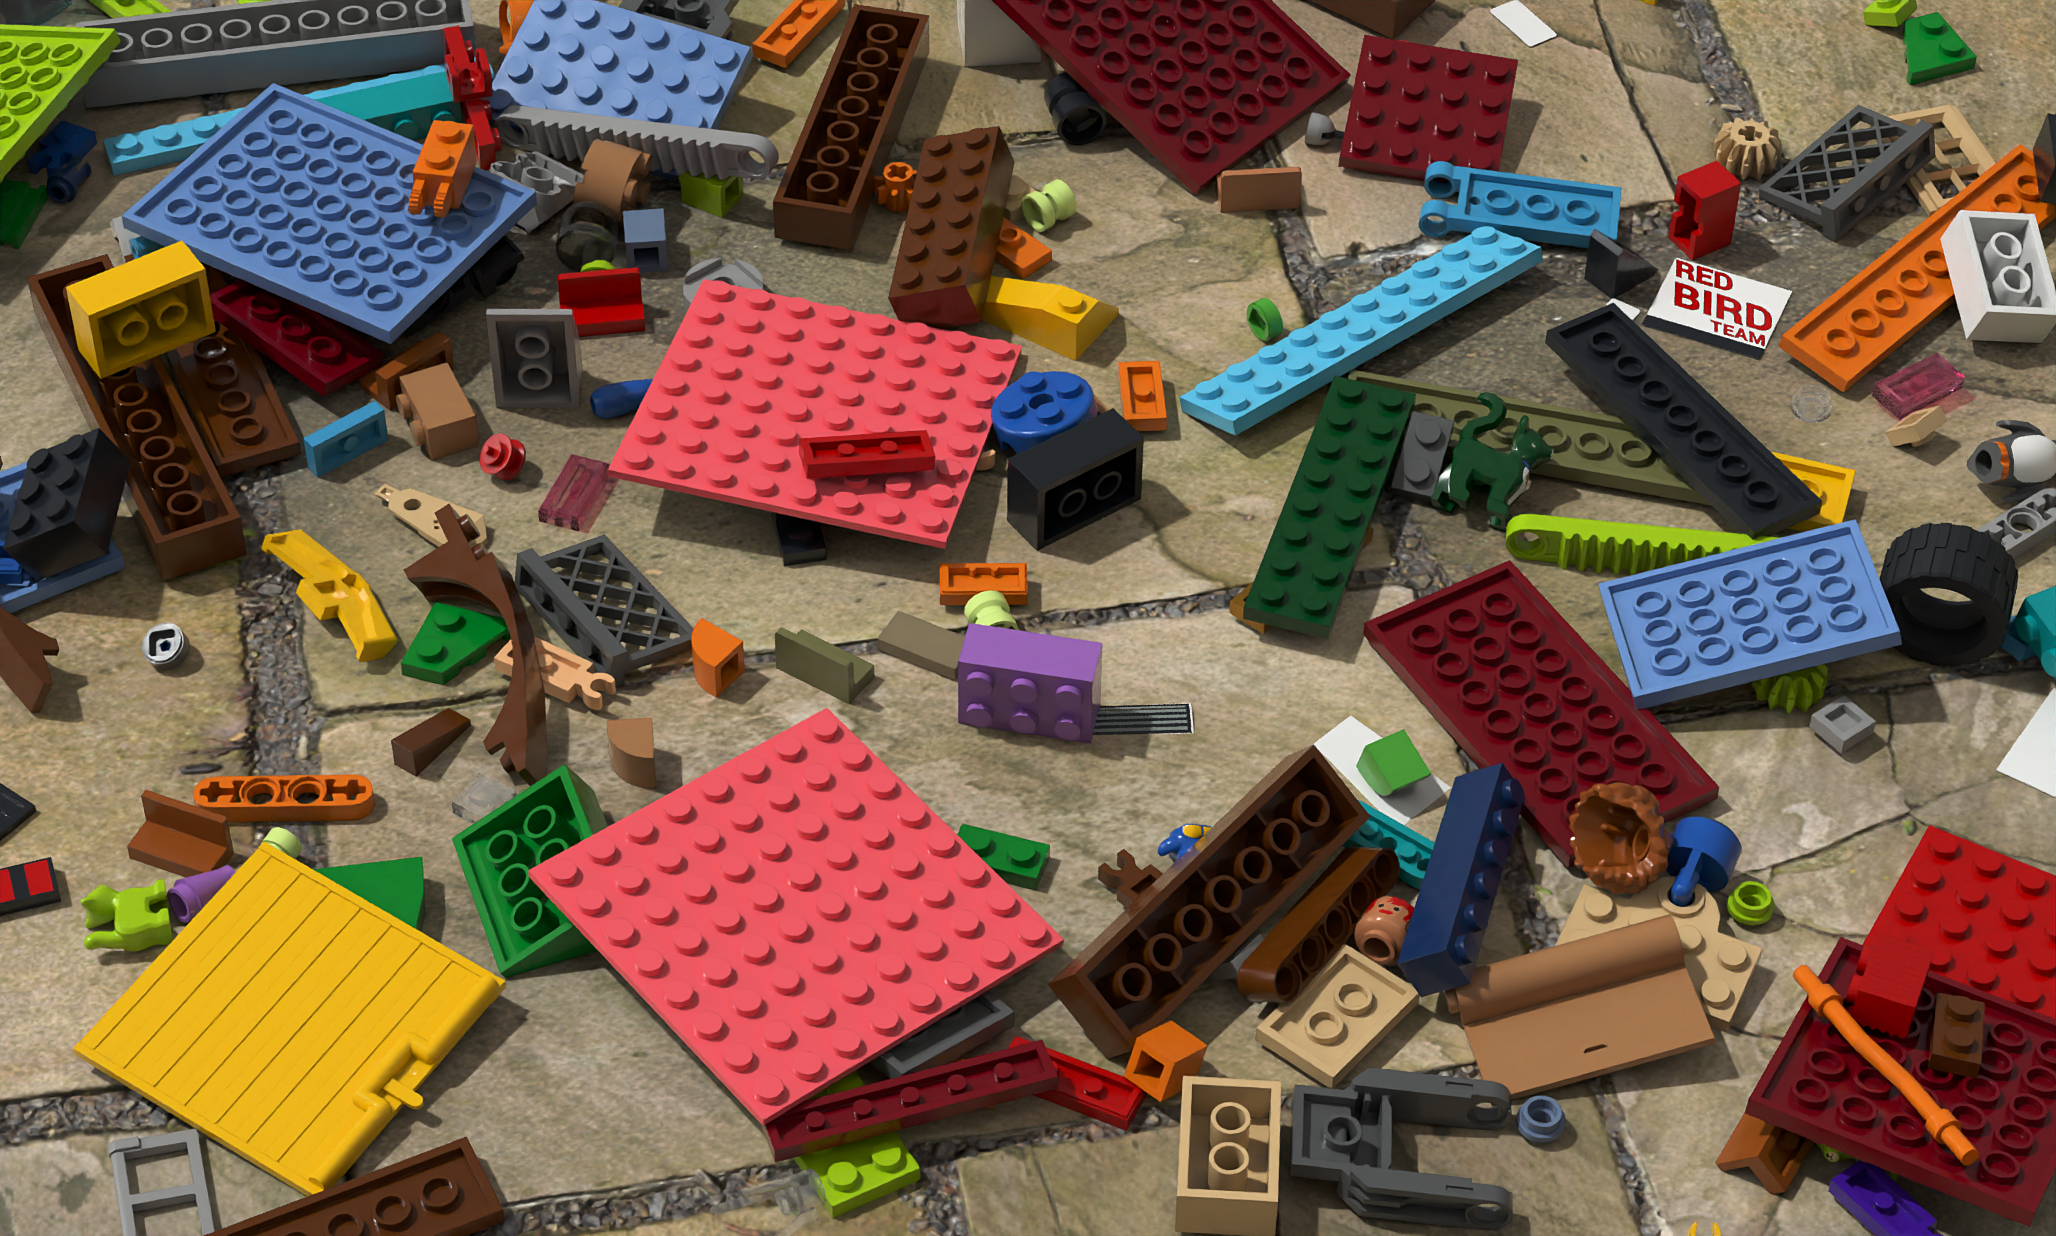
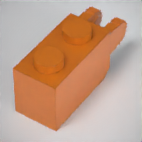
[409,120,477,218]

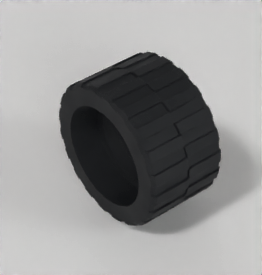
[1880,522,2018,667]

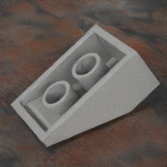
[486,309,583,408]

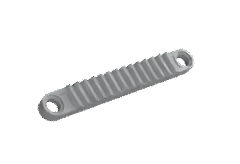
[494,105,779,180]

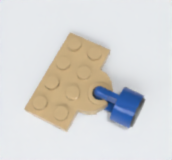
[1555,816,1762,1032]

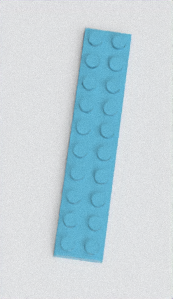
[1179,226,1543,436]

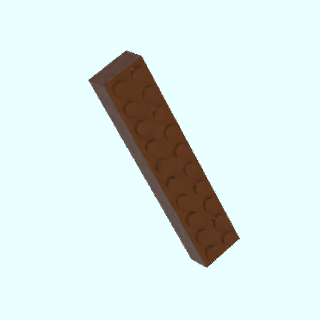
[27,254,247,581]

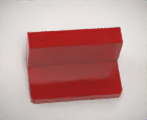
[557,267,645,337]

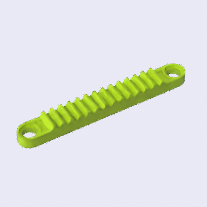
[1505,514,1781,575]

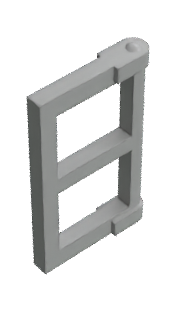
[108,1128,215,1236]

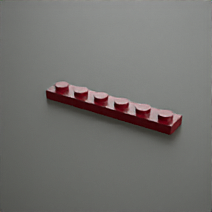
[761,1040,1058,1163]

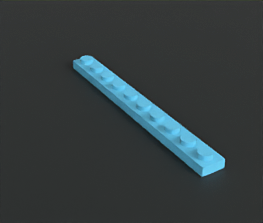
[103,57,495,176]

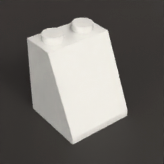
[957,0,1041,67]

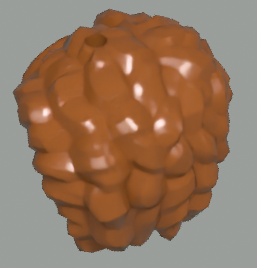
[1569,782,1673,895]

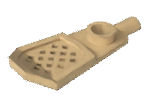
[374,484,488,547]

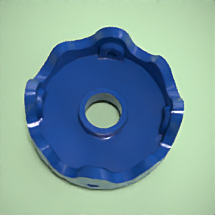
[991,371,1099,454]

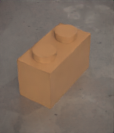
[396,363,479,461]

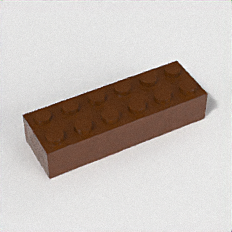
[888,126,1015,328]

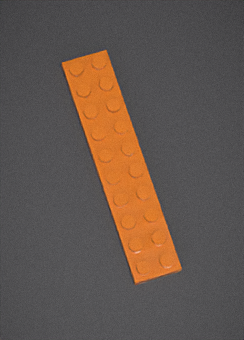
[1778,144,2056,393]

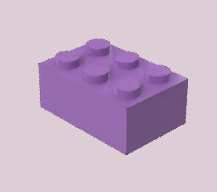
[958,623,1103,743]

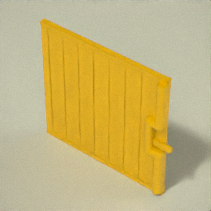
[73,841,506,1196]

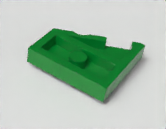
[1902,12,1977,85]
[401,602,511,685]

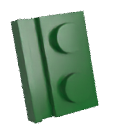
[0,179,49,249]

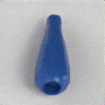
[590,379,653,419]

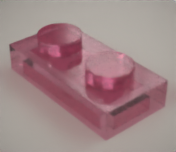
[1872,353,1965,420]

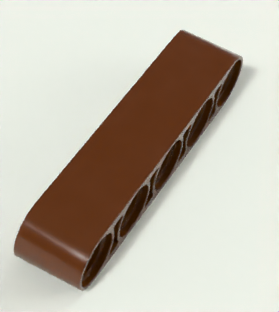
[1238,847,1400,1003]

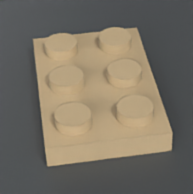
[1255,943,1420,1089]

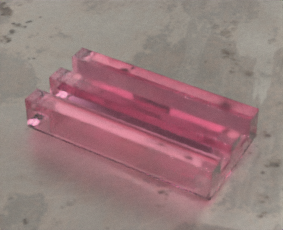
[538,454,610,531]

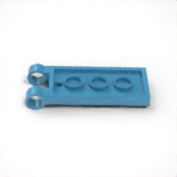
[1418,161,1622,248]

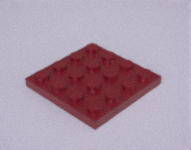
[1338,35,1518,183]

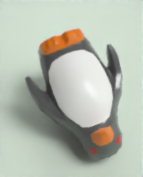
[1967,420,2056,502]

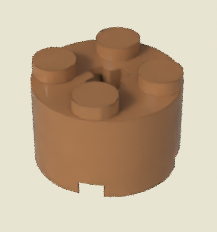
[573,139,653,230]

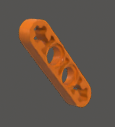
[193,774,375,822]

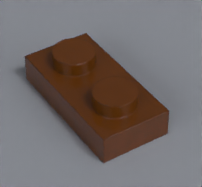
[1928,992,1985,1079]

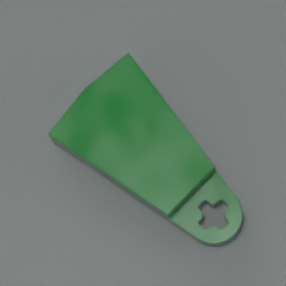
[313,857,426,932]

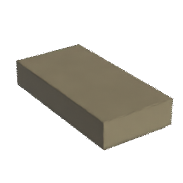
[877,611,965,680]

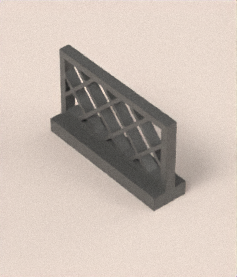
[1759,105,1936,241]
[515,534,694,687]

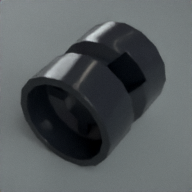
[1044,72,1106,146]

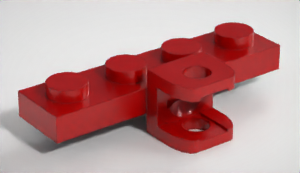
[444,25,502,171]

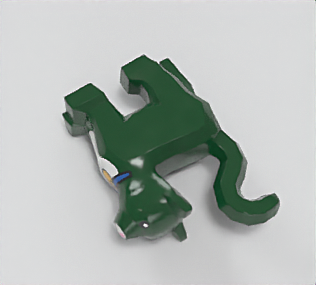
[1431,392,1554,532]

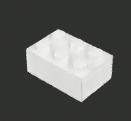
[1940,210,2056,343]

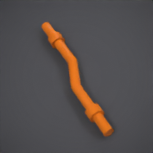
[1793,965,1979,1166]

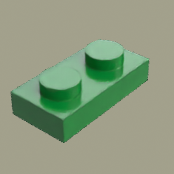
[957,823,1050,890]

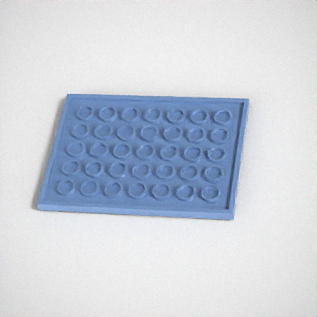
[122,83,537,344]

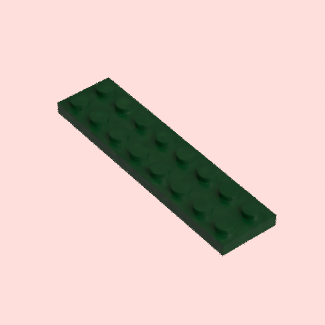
[1243,376,1416,639]

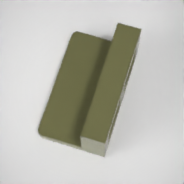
[775,627,875,704]

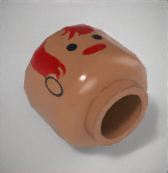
[1354,896,1414,967]

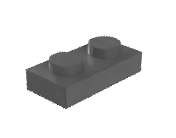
[1391,411,1454,503]

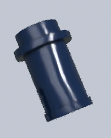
[46,156,92,203]

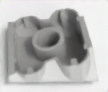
[490,151,584,235]

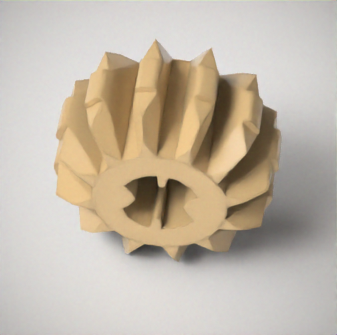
[1713,117,1782,181]

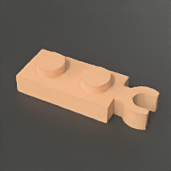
[494,636,616,710]

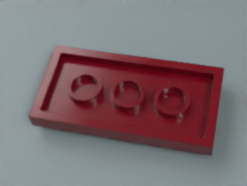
[210,279,384,397]

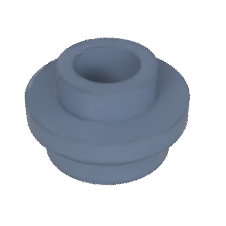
[1516,1096,1566,1143]

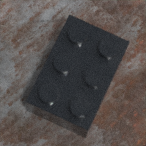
[1007,408,1144,551]
[3,428,131,582]

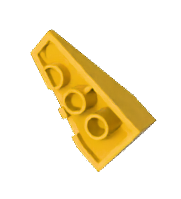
[982,276,1119,361]

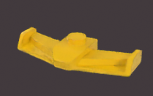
[261,529,398,662]

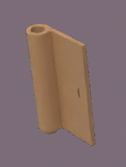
[1443,914,1715,1106]

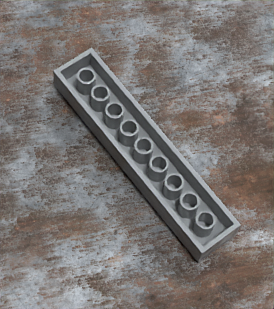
[76,0,476,108]

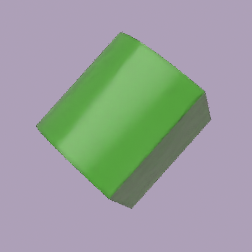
[1356,729,1431,796]

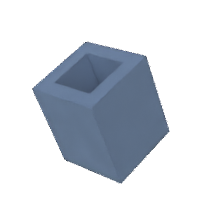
[623,208,668,273]

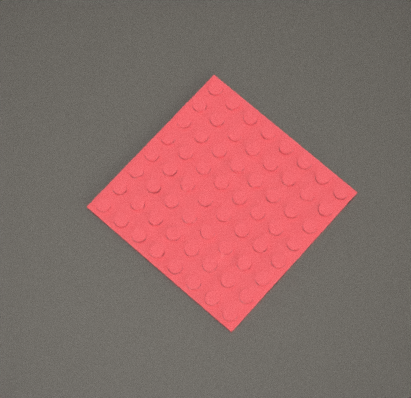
[607,279,1022,549]
[528,708,1064,1126]

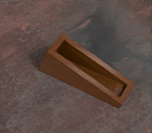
[391,708,471,777]

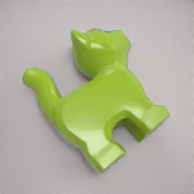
[80,879,173,951]

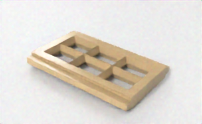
[1870,104,1995,217]

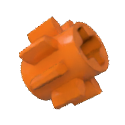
[874,162,917,212]

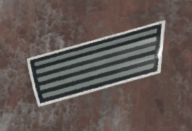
[1093,703,1194,735]

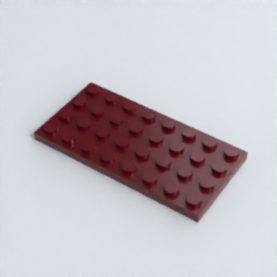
[1363,560,1719,868]

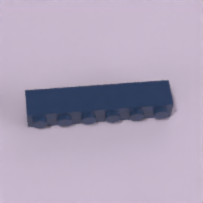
[1397,763,1525,997]

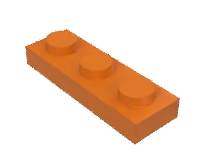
[752,0,845,68]

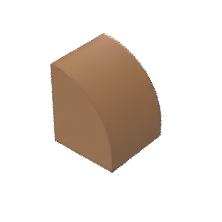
[607,717,656,789]

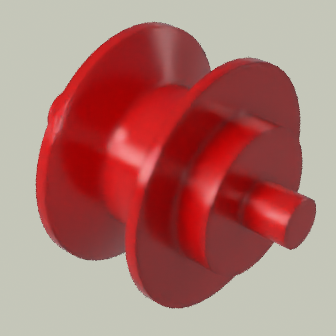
[480,433,526,481]

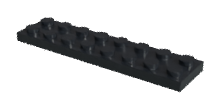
[1545,303,1822,540]

